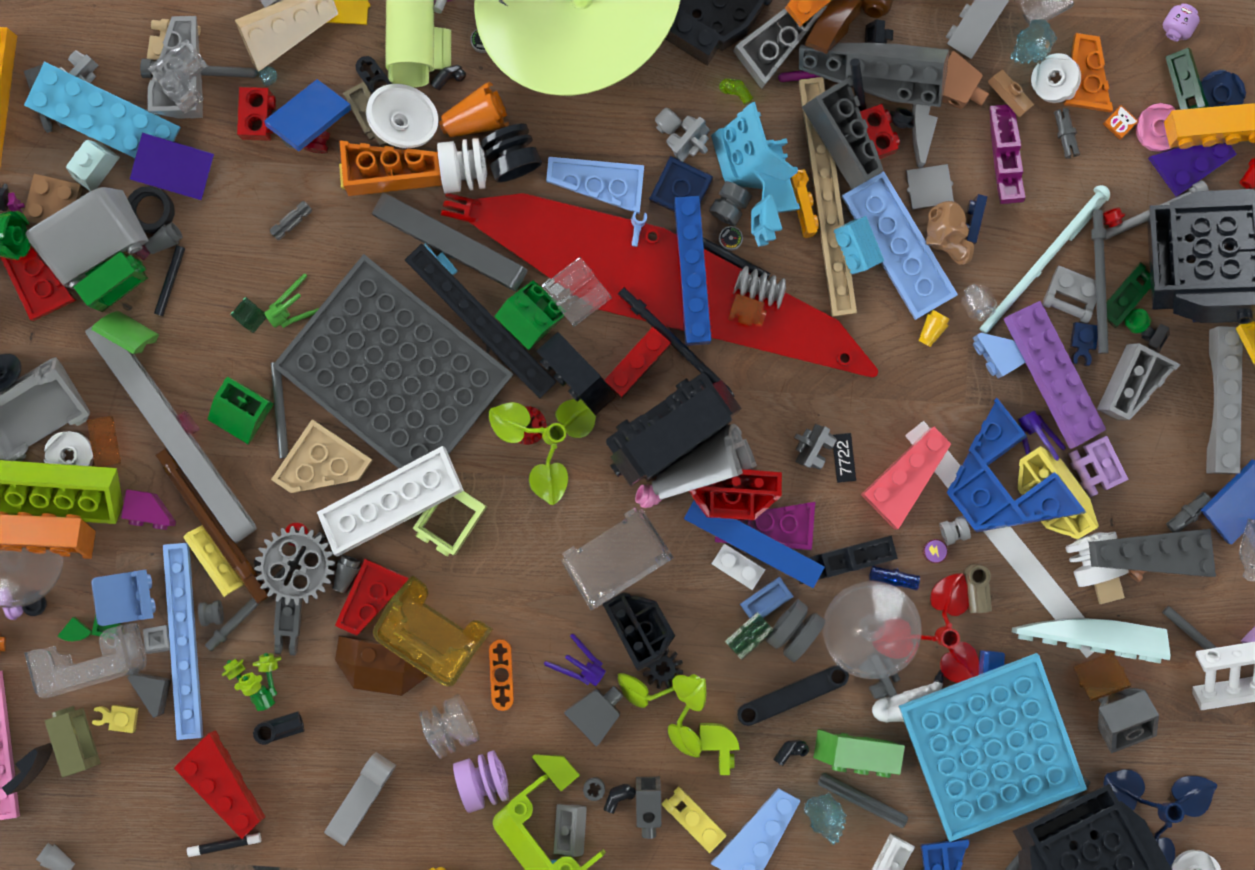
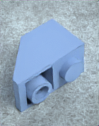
[973,333,1026,378]

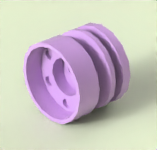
[453,750,509,813]

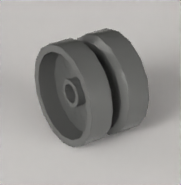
[766,599,826,663]

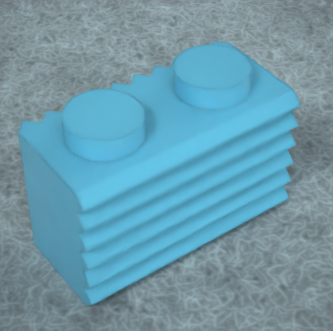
[834,216,884,274]

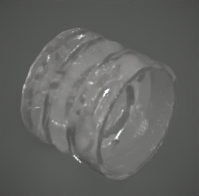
[419,694,479,759]

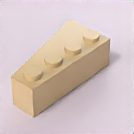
[235,0,338,72]

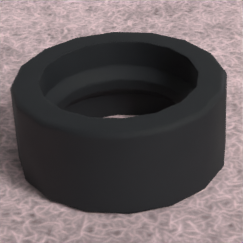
[128,186,175,234]

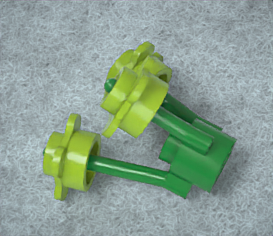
[221,653,282,711]

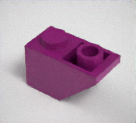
[121,489,176,530]

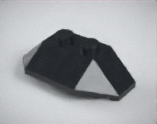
[603,592,675,671]

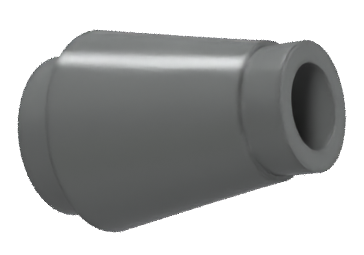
[145,222,183,254]
[332,555,360,593]

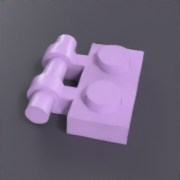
[1068,436,1129,497]

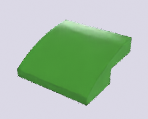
[91,311,159,354]

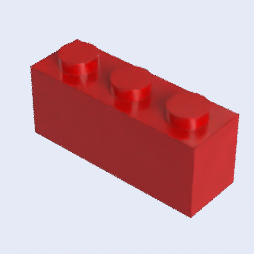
[605,327,671,399]

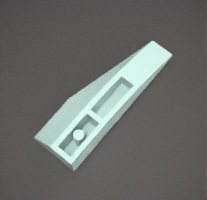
[1012,618,1171,663]

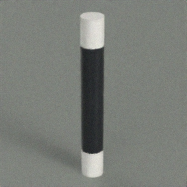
[187,833,261,857]

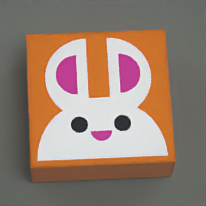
[1103,105,1138,140]

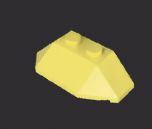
[1018,446,1099,539]

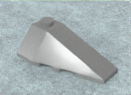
[148,16,203,119]

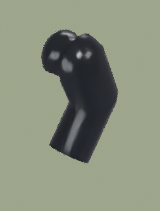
[431,65,466,91]
[773,740,809,766]

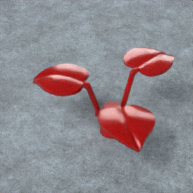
[872,573,979,683]

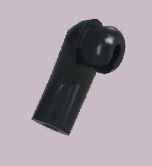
[603,784,636,814]

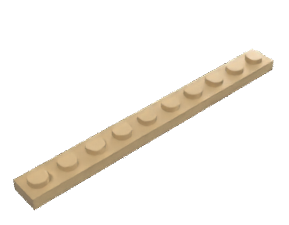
[799,77,857,317]

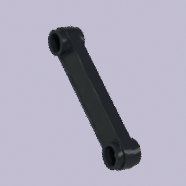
[737,665,849,726]

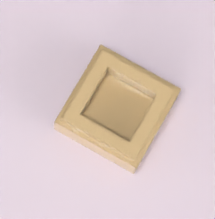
[1094,577,1125,604]

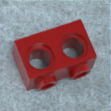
[237,87,276,141]
[860,104,900,159]

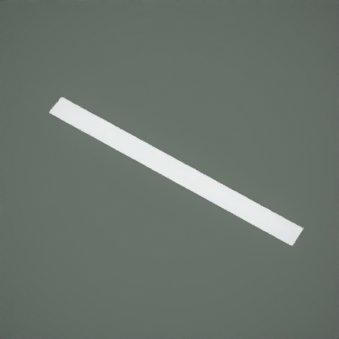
[905,421,1094,658]

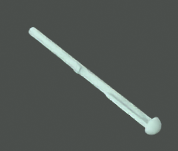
[979,185,1110,334]

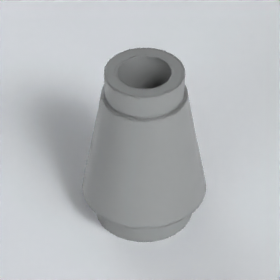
[36,843,75,870]

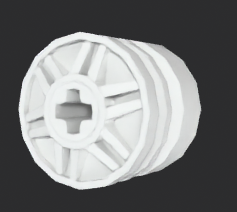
[437,138,487,194]
[1065,532,1129,587]

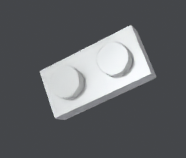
[711,543,765,590]

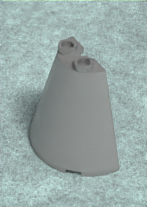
[652,424,757,500]

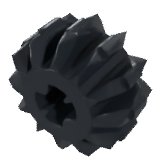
[643,648,683,689]

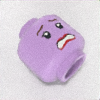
[1163,4,1200,41]

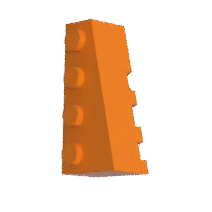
[340,141,443,196]
[0,511,96,559]

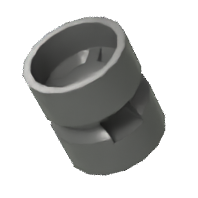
[709,181,752,226]

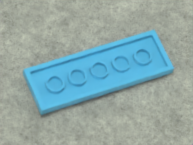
[24,62,181,158]

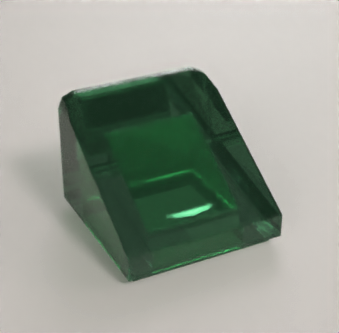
[230,296,266,333]

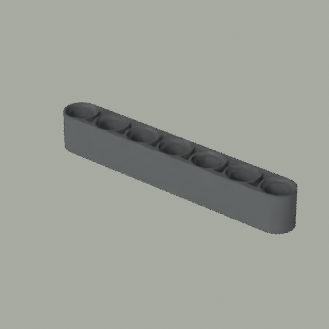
[371,193,528,292]

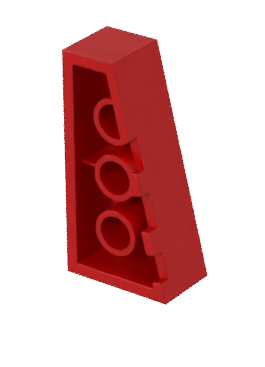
[174,730,265,839]

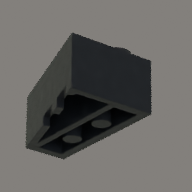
[537,332,616,415]

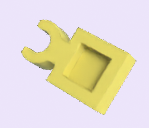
[92,705,138,733]

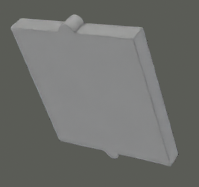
[906,164,954,210]

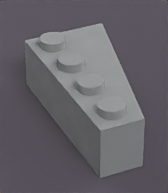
[733,6,827,89]

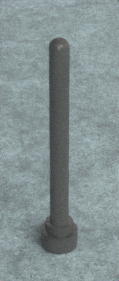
[140,58,258,78]

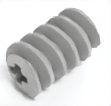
[733,266,786,309]

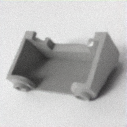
[25,187,149,289]
[0,357,90,461]

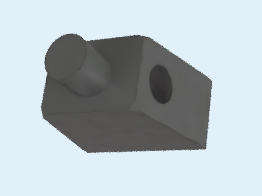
[564,686,624,747]
[636,776,661,839]

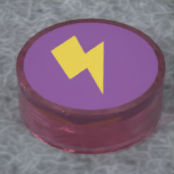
[922,539,948,563]

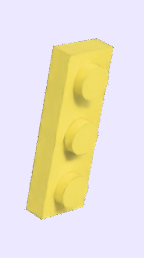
[183,525,244,597]

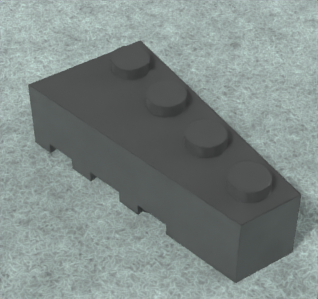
[802,77,883,189]

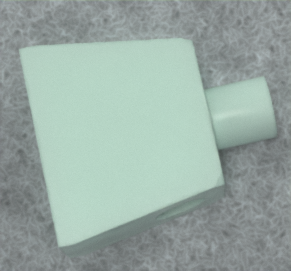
[66,140,120,192]

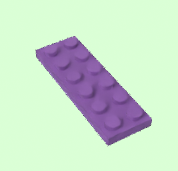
[1003,301,1106,449]

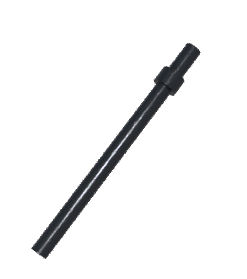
[618,287,726,385]

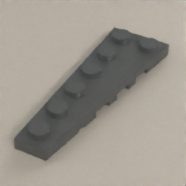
[1088,529,1216,577]

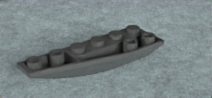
[799,43,949,107]

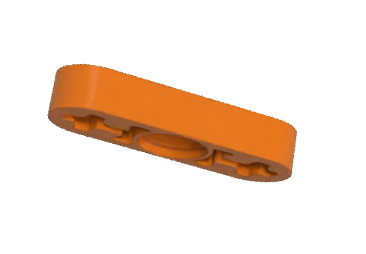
[489,639,514,711]

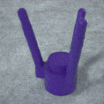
[1018,410,1066,461]
[544,634,606,686]

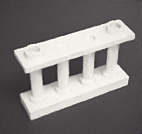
[1192,642,1255,710]

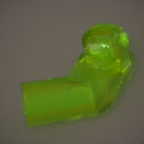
[719,78,753,105]

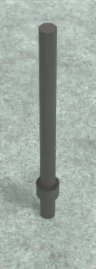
[1091,210,1108,354]

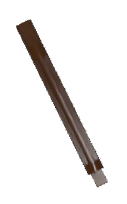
[156,448,269,604]

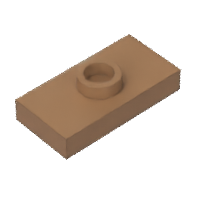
[988,69,1034,117]

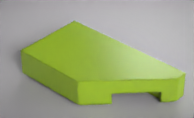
[532,754,580,791]

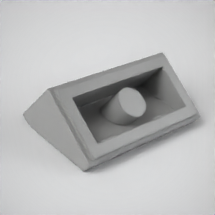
[553,804,587,857]

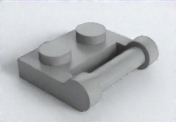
[1042,266,1096,324]

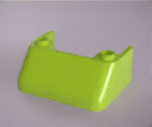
[493,774,606,870]

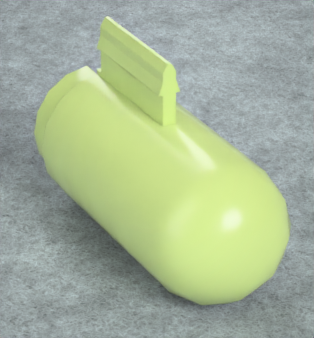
[386,0,451,87]

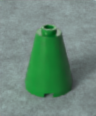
[0,211,31,260]

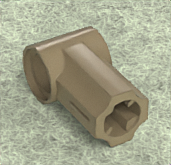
[964,564,992,613]

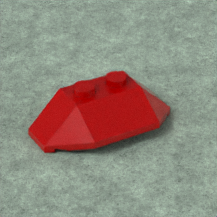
[688,469,782,520]

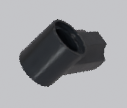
[253,711,305,745]

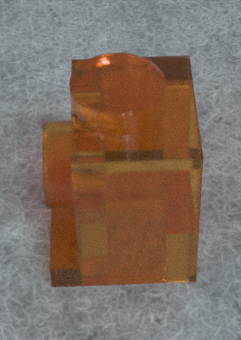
[728,294,767,326]

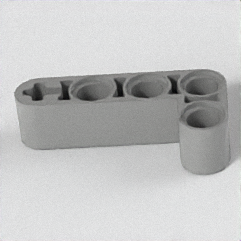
[324,752,397,846]

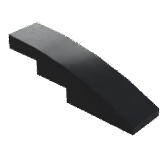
[799,535,898,584]

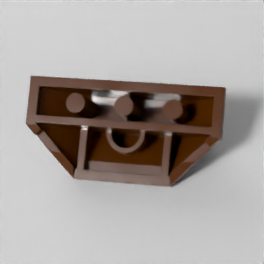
[335,636,435,696]

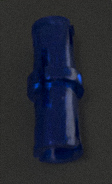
[869,566,920,591]

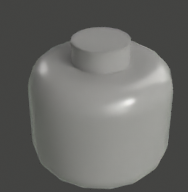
[655,107,682,135]

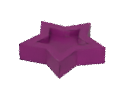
[7,192,25,213]

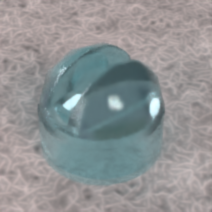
[258,66,277,87]

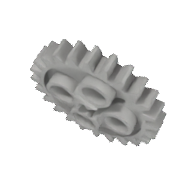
[254,526,335,606]

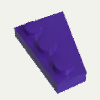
[1148,143,1237,196]

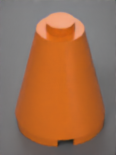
[439,82,509,137]

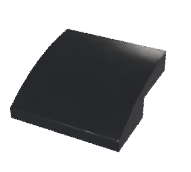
[2,743,53,796]

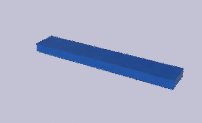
[684,500,825,588]

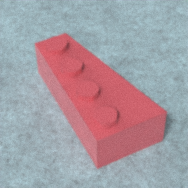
[861,427,951,530]

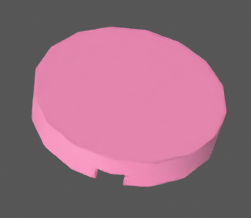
[1135,103,1175,152]

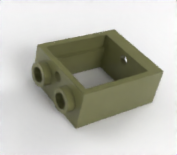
[44,706,101,778]

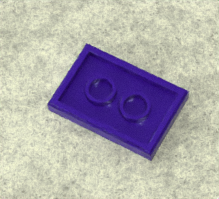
[130,133,214,200]

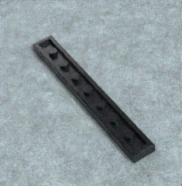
[405,243,557,399]

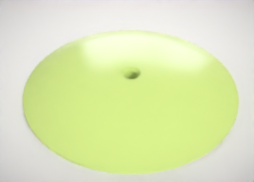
[474,0,681,96]

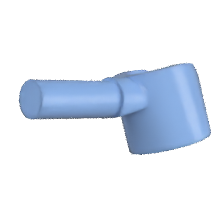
[631,211,647,247]

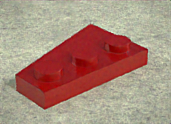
[335,559,410,636]

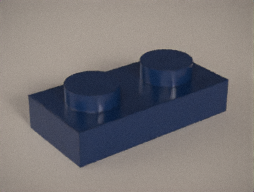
[965,194,988,245]

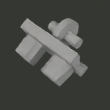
[59,50,99,83]
[666,116,710,162]

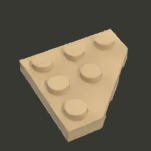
[271,419,373,493]

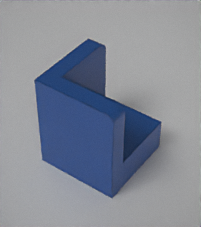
[979,650,1005,675]

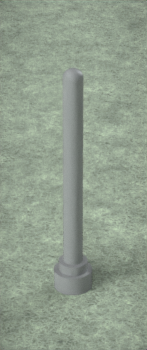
[1106,180,1209,240]

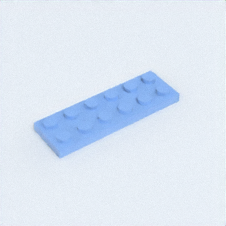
[842,171,958,320]

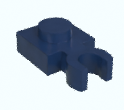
[1070,322,1098,366]

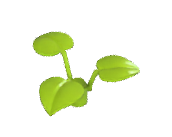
[489,399,596,505]
[618,673,706,758]

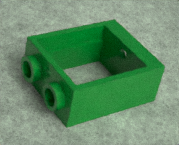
[73,252,148,312]

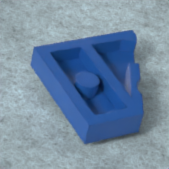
[920,839,969,870]

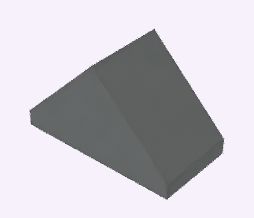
[127,673,171,718]

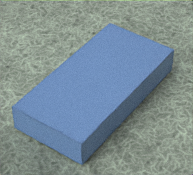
[740,577,794,624]

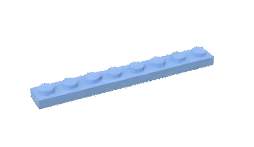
[163,543,203,740]

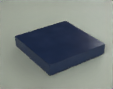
[649,156,713,212]

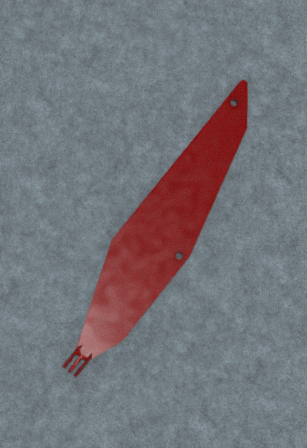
[440,193,878,378]

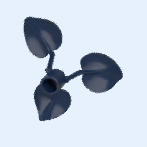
[1104,769,1217,867]

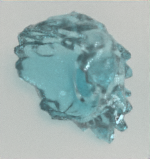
[1010,19,1058,64]
[804,793,846,845]

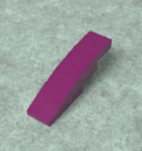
[989,105,1026,204]

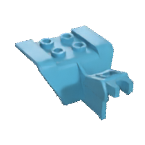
[711,102,800,247]

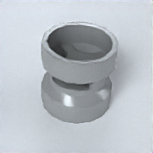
[939,516,971,546]

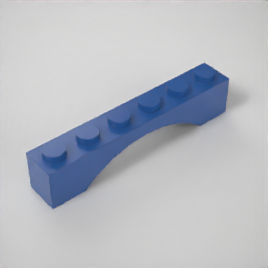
[674,196,711,346]

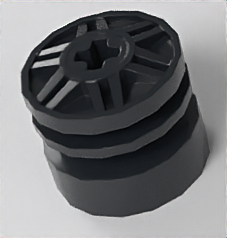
[480,123,542,183]

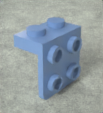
[91,570,156,626]

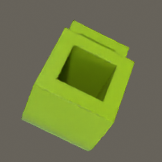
[699,723,740,775]

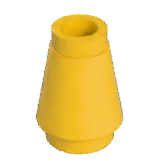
[918,310,950,347]

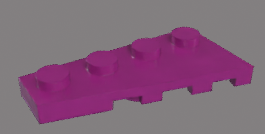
[714,502,815,550]

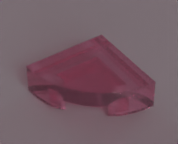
[178,410,200,434]

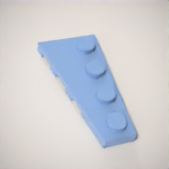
[546,157,644,214]

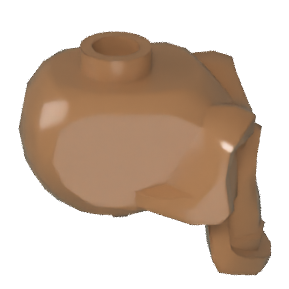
[926,201,974,265]

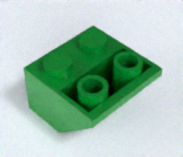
[494,280,567,350]
[207,377,274,445]

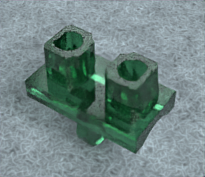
[725,612,774,660]

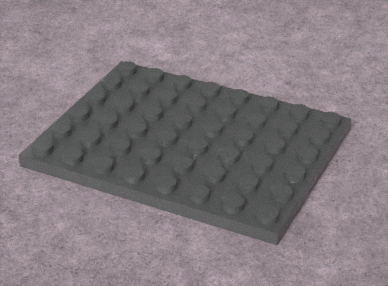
[272,254,514,469]

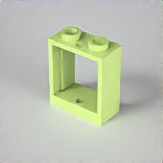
[413,491,487,557]

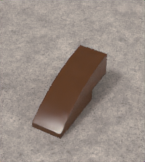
[805,0,862,54]

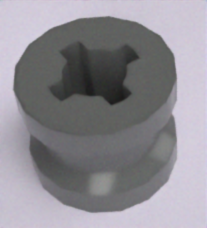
[198,600,224,627]

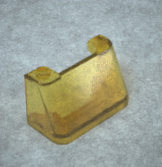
[373,576,493,687]

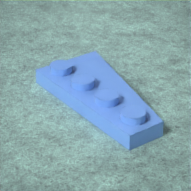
[711,788,800,870]

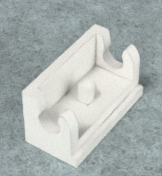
[872,833,915,870]

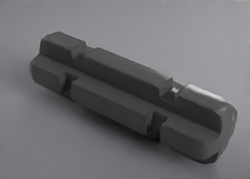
[270,201,312,240]

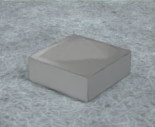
[143,625,170,654]

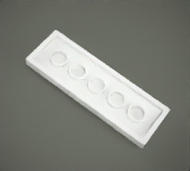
[317,446,464,556]

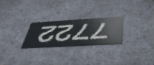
[833,433,856,483]

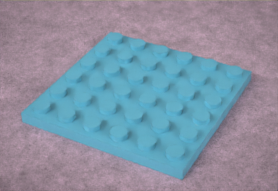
[898,653,1087,842]

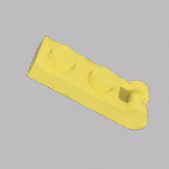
[661,786,727,853]

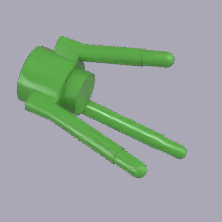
[264,274,319,328]

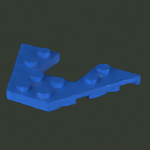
[946,398,1086,532]

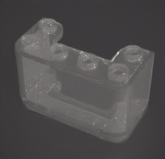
[24,623,147,698]

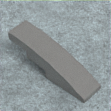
[912,104,938,168]

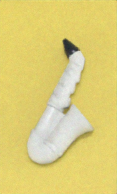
[872,670,943,723]

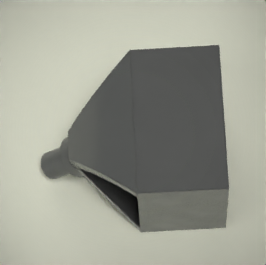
[1088,687,1159,754]

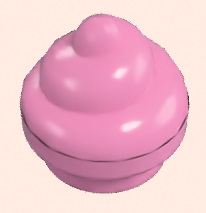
[635,484,661,508]

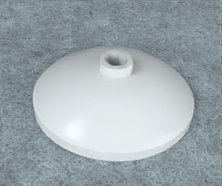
[366,84,438,148]

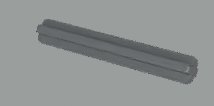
[818,773,908,828]

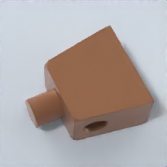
[942,51,989,109]

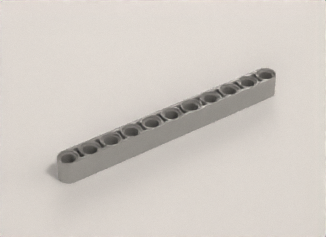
[85,326,257,543]

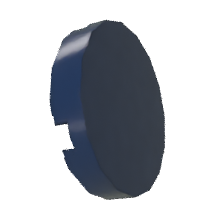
[1201,70,1246,107]

